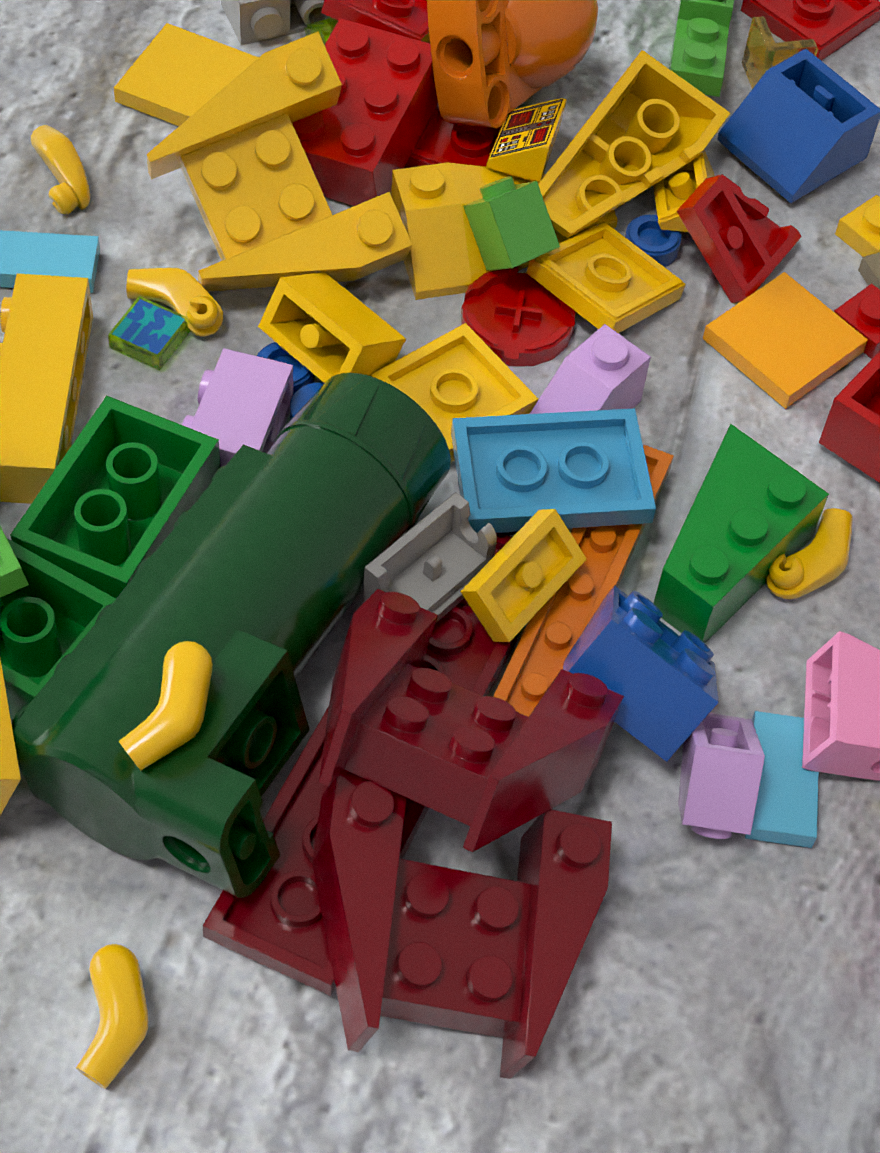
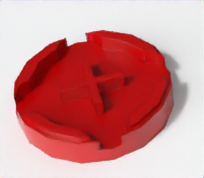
[461,267,575,366]

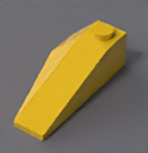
[538,50,731,239]
[391,162,618,300]

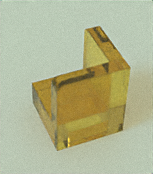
[742,16,818,89]

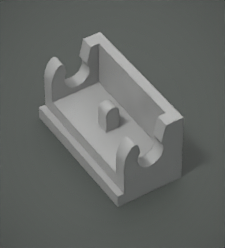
[363,492,497,624]

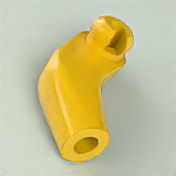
[31,125,90,215]
[126,267,223,337]
[766,508,853,600]
[118,641,213,771]
[76,944,148,1089]

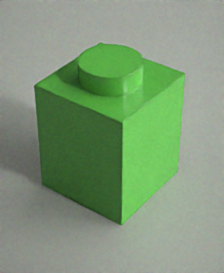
[463,176,560,271]

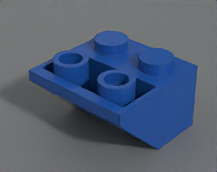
[717,49,880,203]
[563,585,719,762]

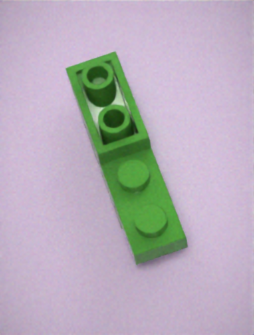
[669,0,734,97]

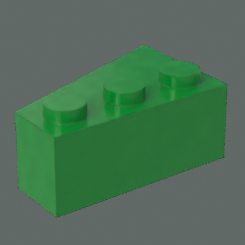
[654,423,829,643]

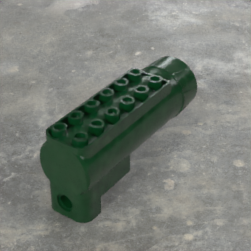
[12,373,451,898]

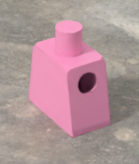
[802,631,880,781]

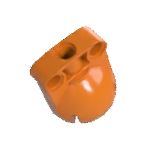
[427,0,599,128]

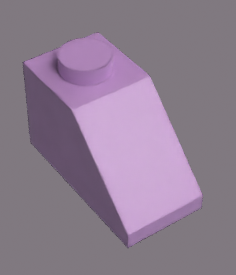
[530,324,651,414]
[678,713,765,839]

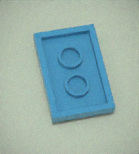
[451,408,656,533]

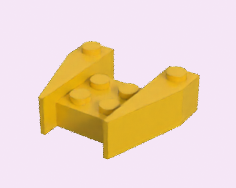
[147,31,413,292]

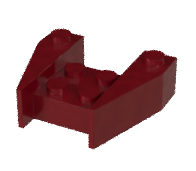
[319,589,624,852]
[312,769,612,1079]

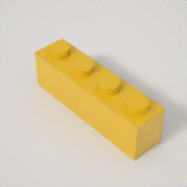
[0,273,93,504]

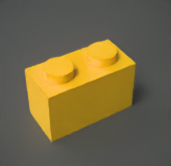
[258,272,406,383]

